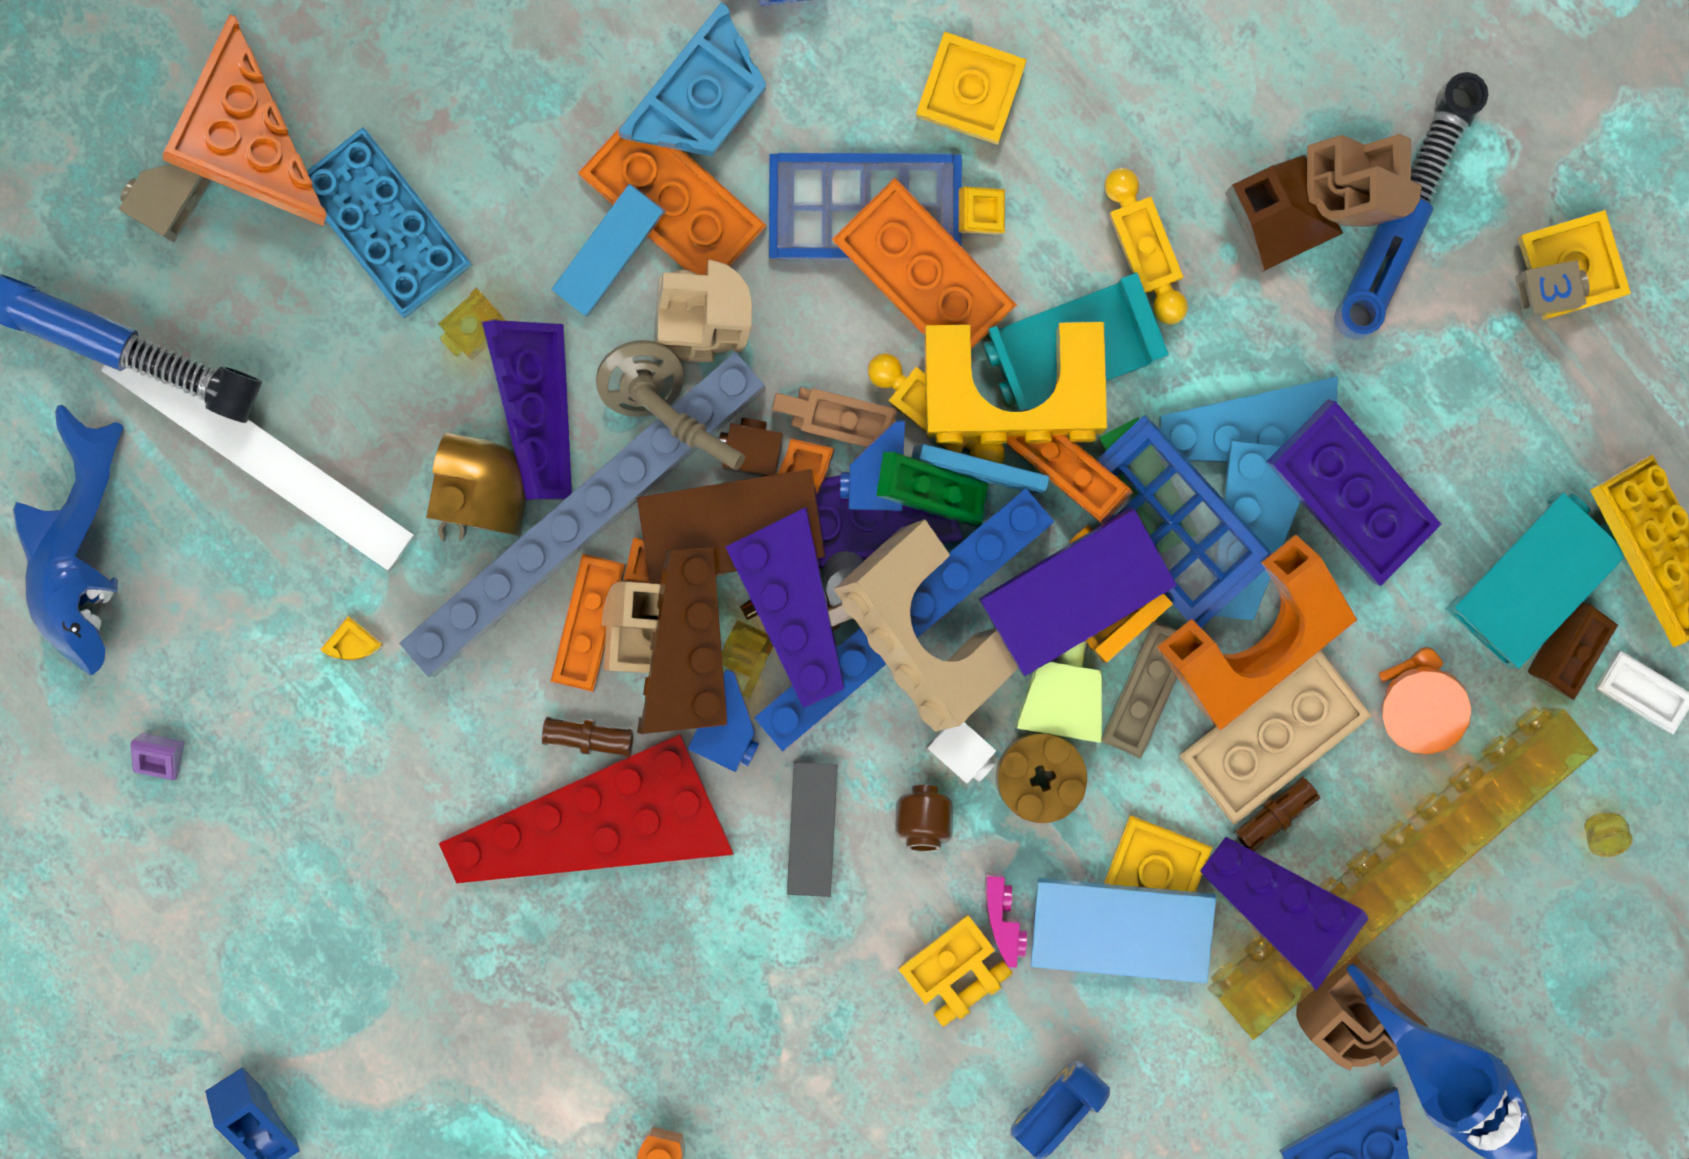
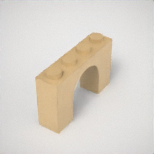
[834,520,1018,732]

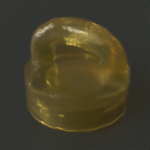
[1584,813,1633,857]

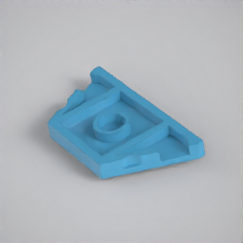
[618,2,766,157]

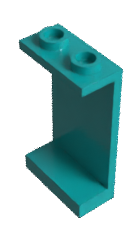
[982,273,1169,412]
[1445,492,1625,669]

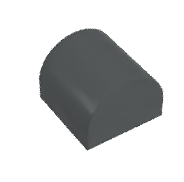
[823,551,864,607]

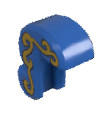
[1011,1061,1110,1159]

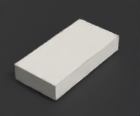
[1595,651,1689,734]

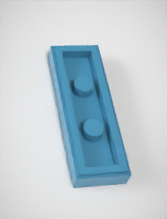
[551,184,666,316]
[911,444,1049,494]

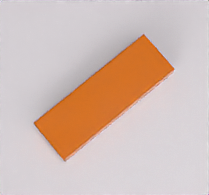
[1006,408,1133,525]
[550,553,626,692]

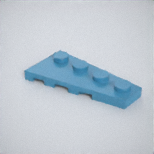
[1158,376,1338,462]

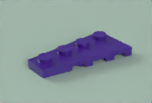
[482,320,572,500]
[726,507,846,708]
[1200,836,1369,991]

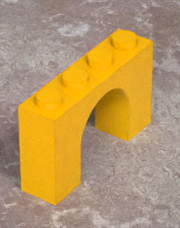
[924,322,1107,445]

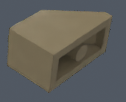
[119,164,212,243]

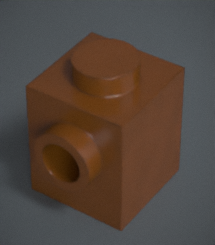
[719,418,783,477]

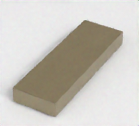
[1101,621,1177,759]

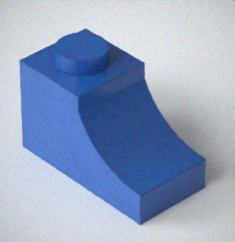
[205,1067,300,1159]

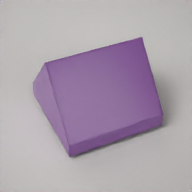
[130,733,185,780]

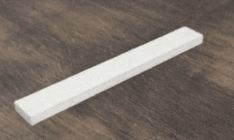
[101,365,416,571]

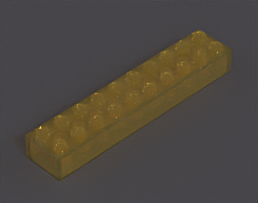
[1207,707,1599,1040]

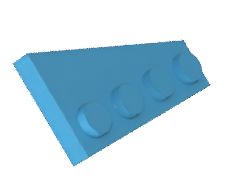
[1212,440,1300,621]

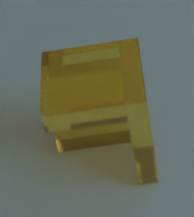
[722,620,774,699]

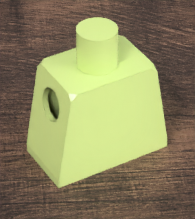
[1015,641,1102,743]

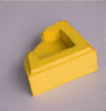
[320,616,384,660]

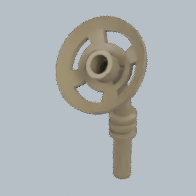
[596,340,745,471]

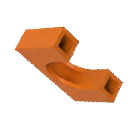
[1157,535,1357,731]

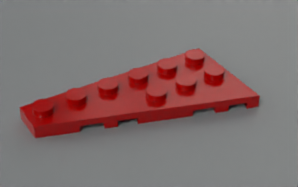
[438,734,735,884]

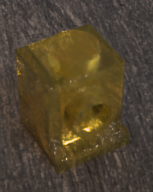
[438,287,506,360]

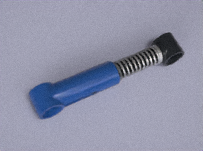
[1334,72,1489,340]
[0,274,263,423]

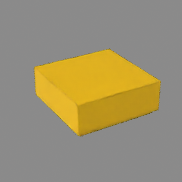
[958,186,1005,235]

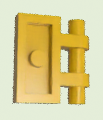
[898,914,1013,1028]

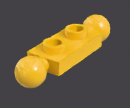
[1104,168,1188,325]
[867,353,1005,464]

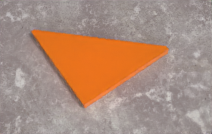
[163,14,327,226]

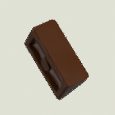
[1528,602,1618,700]

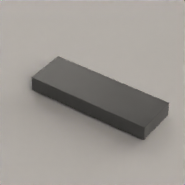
[787,762,838,897]

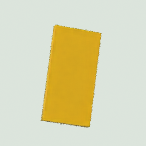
[1590,454,1689,647]

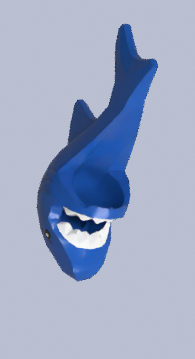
[13,405,124,675]
[1346,963,1538,1159]

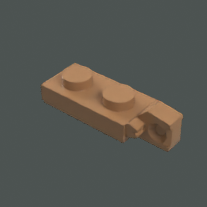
[772,387,897,447]

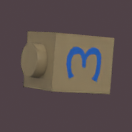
[1515,260,1589,319]

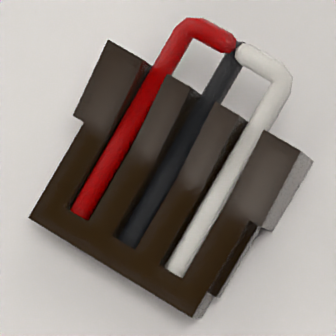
[740,599,758,620]

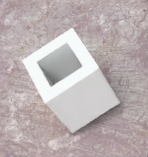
[926,722,996,784]

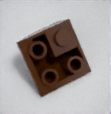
[1225,155,1343,272]

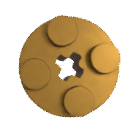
[995,733,1087,823]

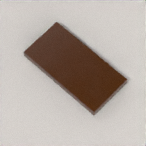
[637,469,826,584]

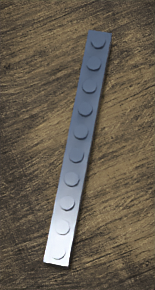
[399,352,766,677]

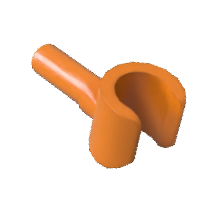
[1379,647,1443,682]

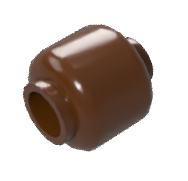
[895,785,953,852]

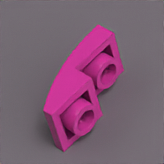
[985,873,1027,968]

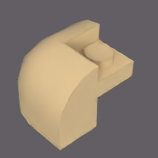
[654,260,752,362]
[601,582,660,673]

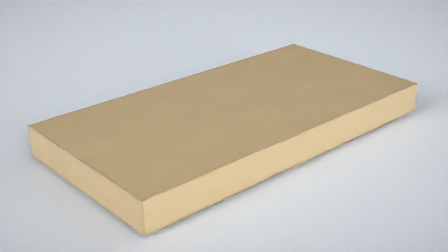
[1178,651,1372,825]

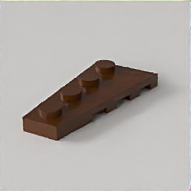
[637,547,727,734]

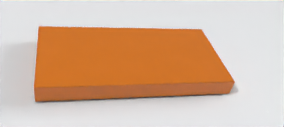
[578,119,767,275]
[832,178,1017,349]

